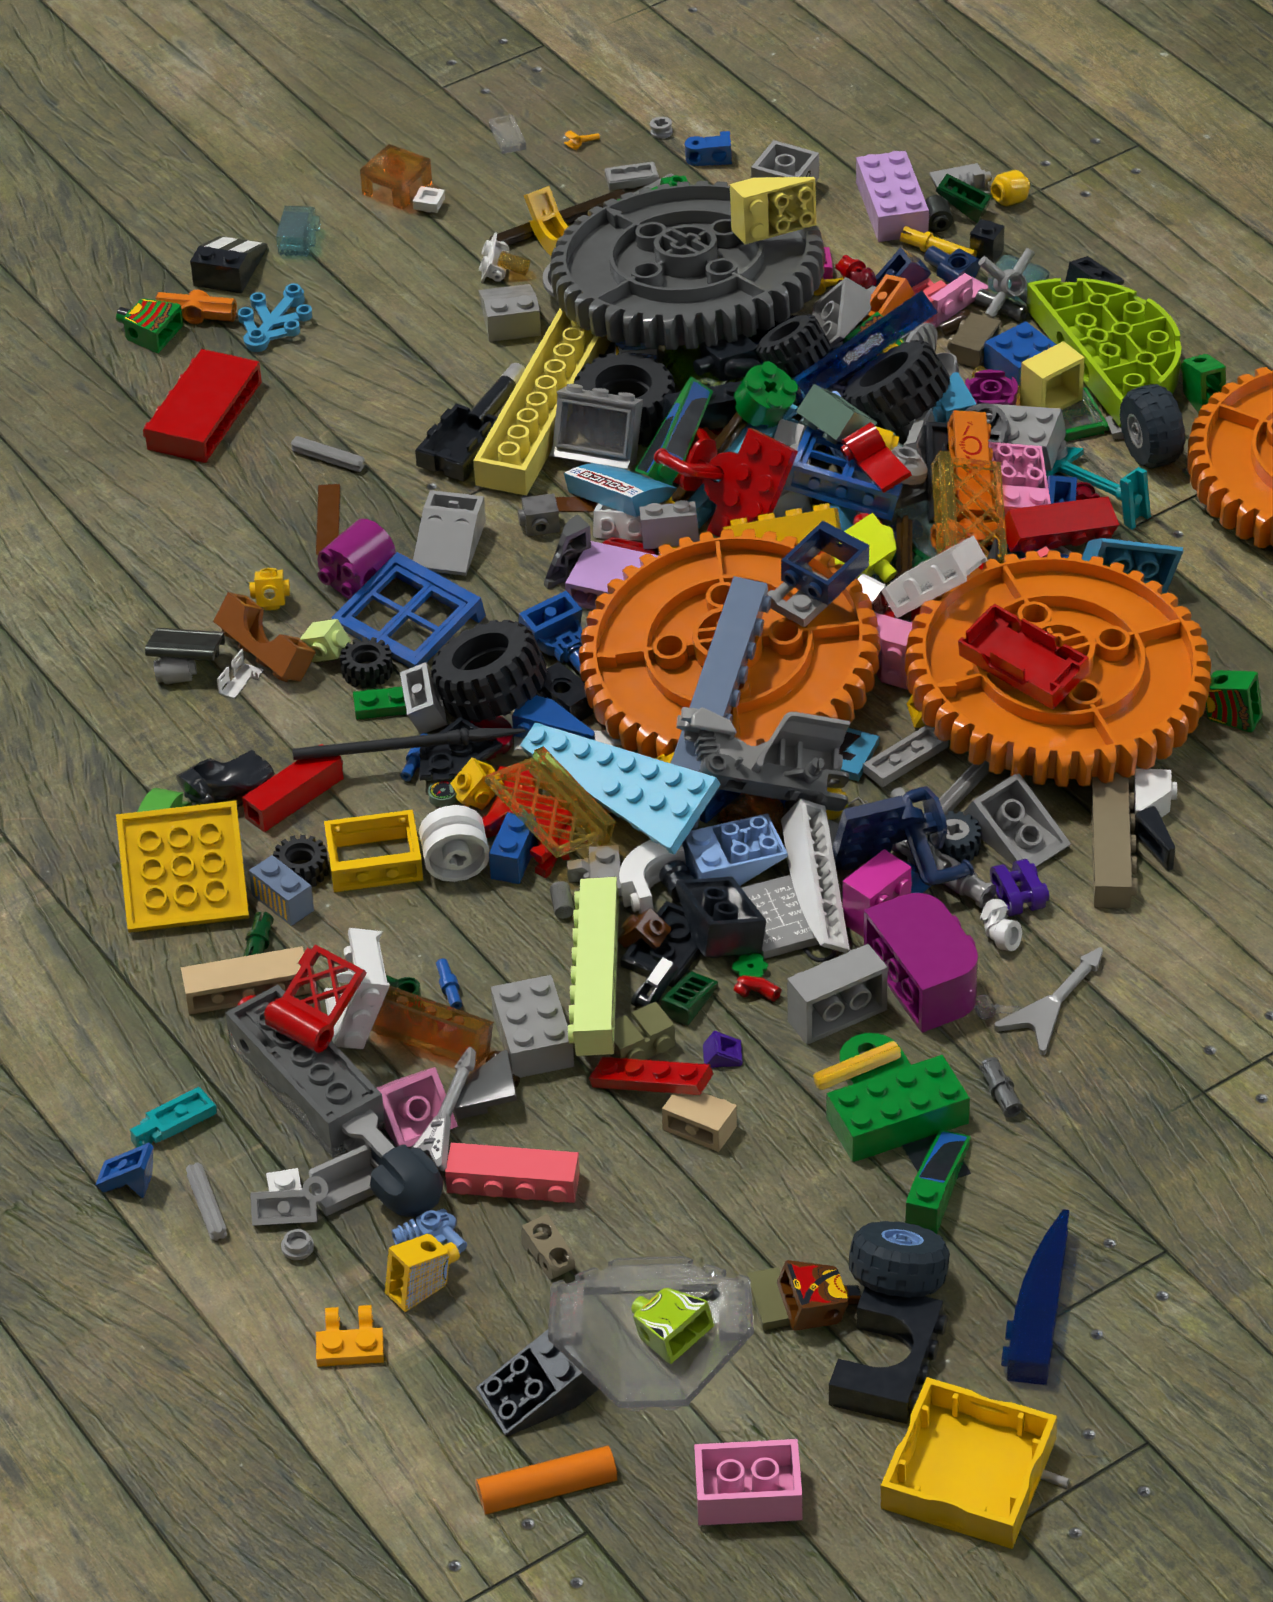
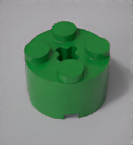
[734,361,798,428]

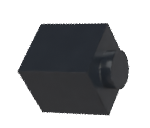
[970,219,1005,263]

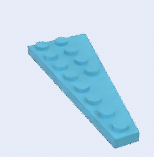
[520,722,721,855]

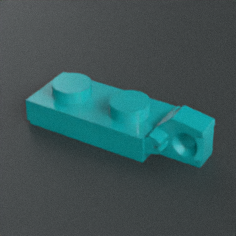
[130,1087,217,1148]

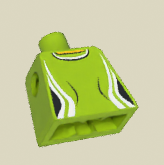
[631,1288,715,1364]

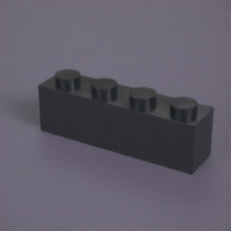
[662,381,742,430]

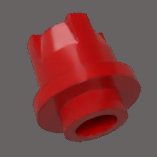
[835,255,866,279]

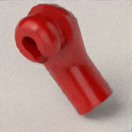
[733,975,782,1002]

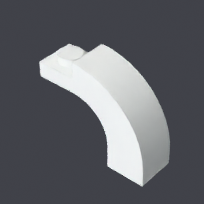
[619,840,686,914]

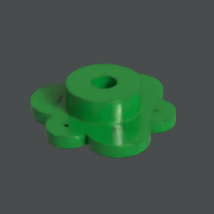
[732,953,768,977]

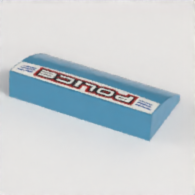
[564,463,677,517]

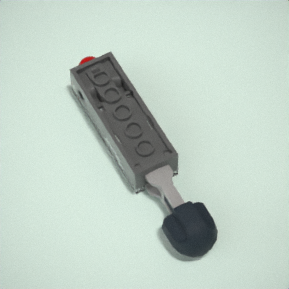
[225,985,443,1217]

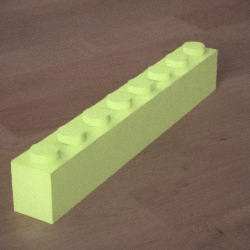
[568,877,619,1056]

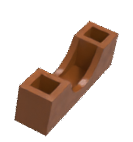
[213,592,316,682]

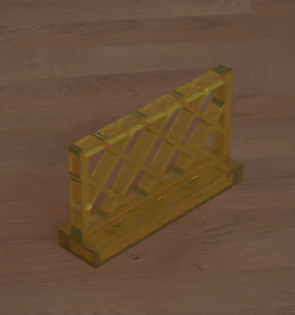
[931,451,1007,564]
[484,746,616,858]

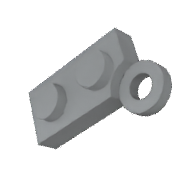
[250,1176,329,1226]

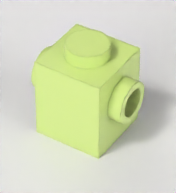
[300,619,351,662]

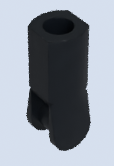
[631,957,679,1007]

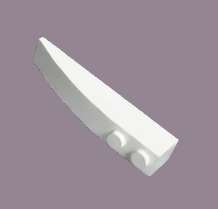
[781,799,850,953]

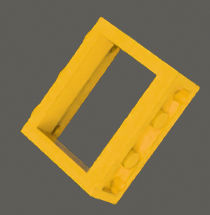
[324,809,423,892]

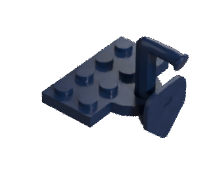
[832,786,974,886]

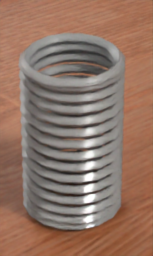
[550,881,574,919]

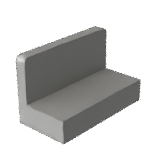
[309,1145,375,1216]

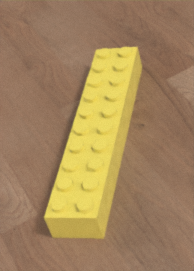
[473,309,611,496]

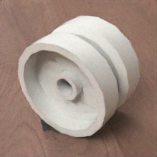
[419,805,489,882]

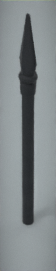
[292,728,526,760]

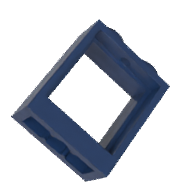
[781,521,870,605]

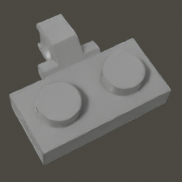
[567,845,622,896]

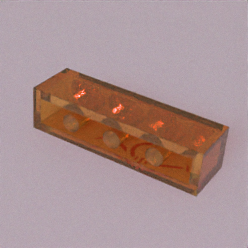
[371,986,494,1067]

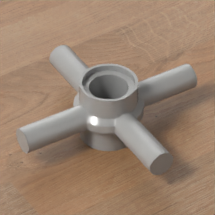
[978,248,1035,319]

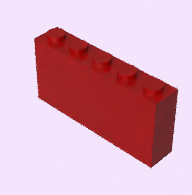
[143,349,262,463]

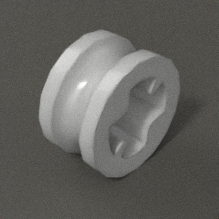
[650,117,673,139]

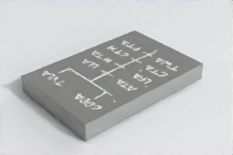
[742,875,819,959]

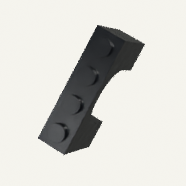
[829,1287,948,1424]

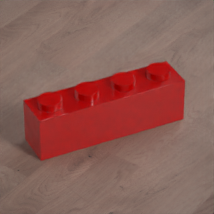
[1000,496,1119,553]

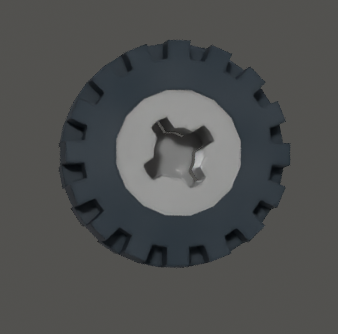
[927,811,981,863]

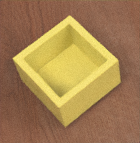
[1020,341,1085,410]

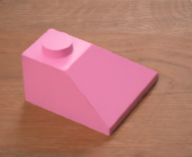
[377,1067,458,1147]

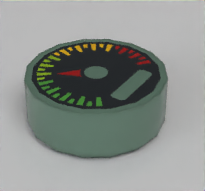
[428,780,457,807]

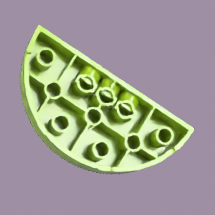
[1026,278,1182,427]

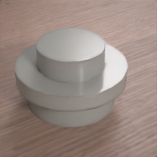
[281,1229,314,1260]

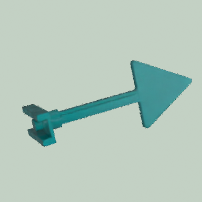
[1046,447,1151,529]

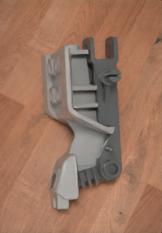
[676,707,850,811]

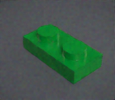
[353,687,407,720]

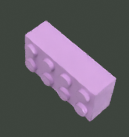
[856,151,929,242]

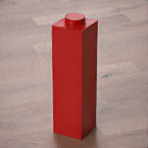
[242,744,344,833]

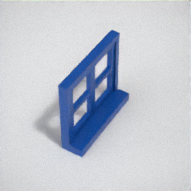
[784,426,904,521]
[331,552,486,668]

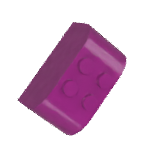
[864,893,978,1033]

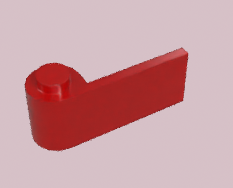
[840,422,912,493]

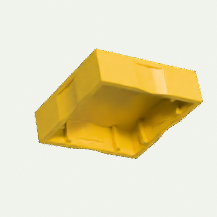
[881,1377,1057,1549]

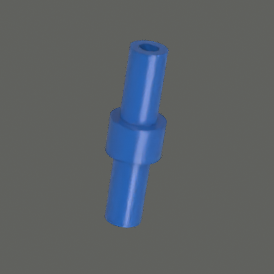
[400,733,428,781]
[436,958,463,1010]

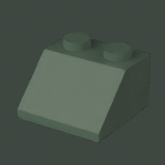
[796,384,877,445]

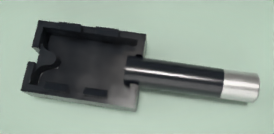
[415,363,525,481]

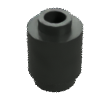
[925,195,953,232]

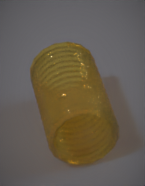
[497,250,531,276]

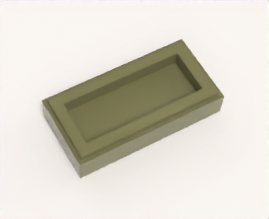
[747,1267,791,1331]

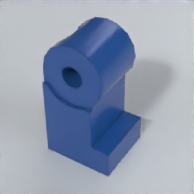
[684,131,732,166]

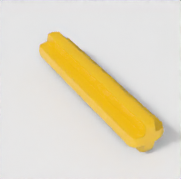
[813,1041,901,1090]

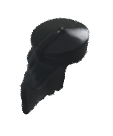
[176,750,275,805]

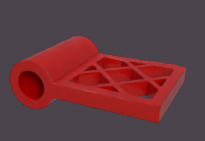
[264,944,367,1053]

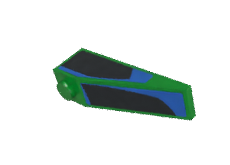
[635,377,713,485]
[905,1129,971,1234]

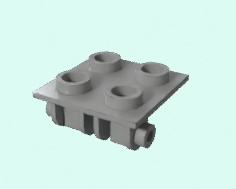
[929,163,992,203]

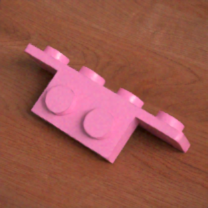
[901,273,988,332]

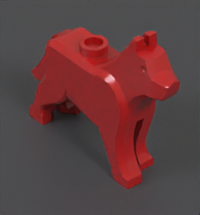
[482,762,575,878]

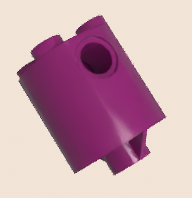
[317,519,396,599]

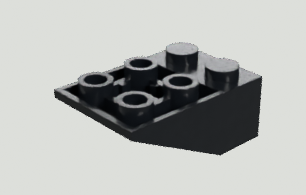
[476,1325,602,1437]

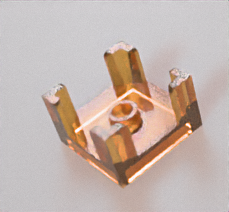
[360,144,432,210]

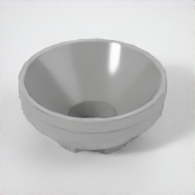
[890,446,928,485]

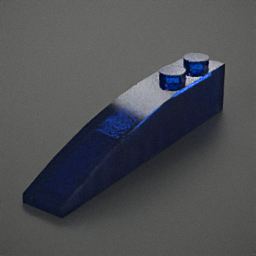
[792,291,938,405]
[1001,1209,1070,1385]

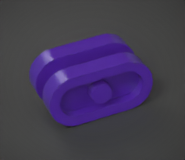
[990,859,1050,917]

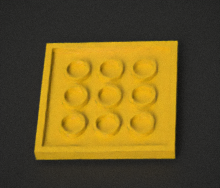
[116,801,249,933]

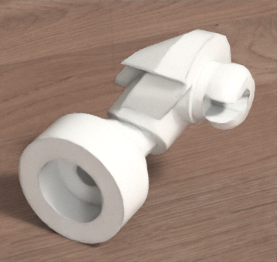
[980,899,1022,951]

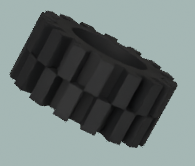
[340,637,393,688]
[273,834,329,887]

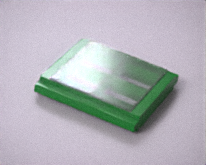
[1062,387,1109,442]

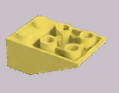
[730,177,817,245]

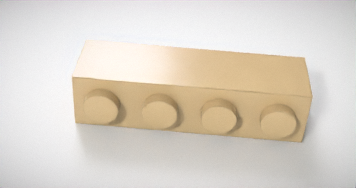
[181,946,311,1015]

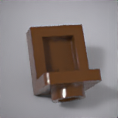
[618,908,671,949]

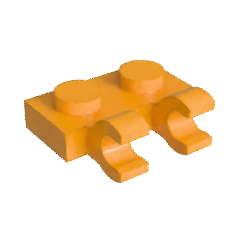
[316,1305,384,1367]

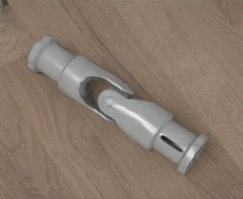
[892,840,996,908]

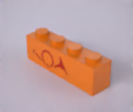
[947,410,996,522]

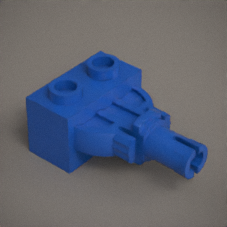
[518,591,582,673]

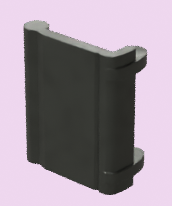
[145,628,225,661]

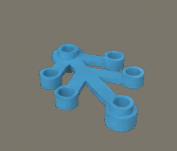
[238,283,312,352]

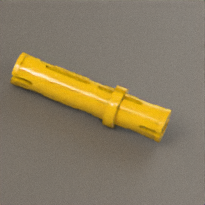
[900,226,977,257]

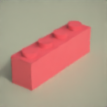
[445,1142,580,1203]

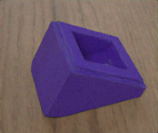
[703,1031,743,1068]

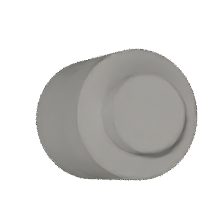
[154,657,197,685]

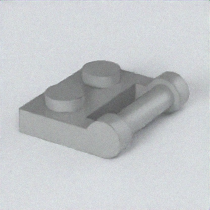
[768,563,840,627]

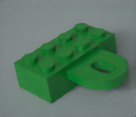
[826,1033,970,1162]

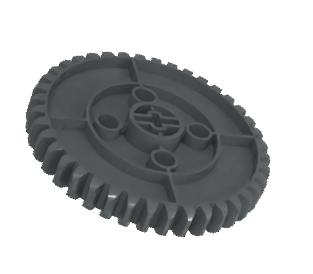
[550,181,825,350]

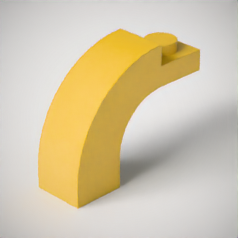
[524,186,568,256]

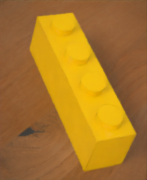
[723,503,841,544]

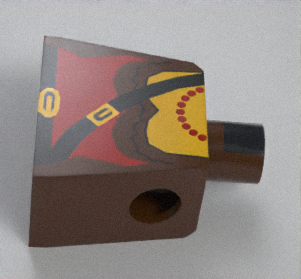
[777,1260,861,1330]

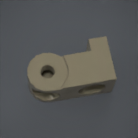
[521,1214,575,1280]

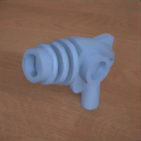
[391,1208,467,1253]

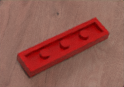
[589,1057,714,1095]

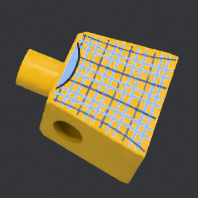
[385,1234,460,1312]

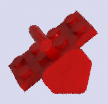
[654,428,798,537]

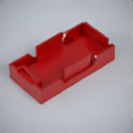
[958,603,1089,710]

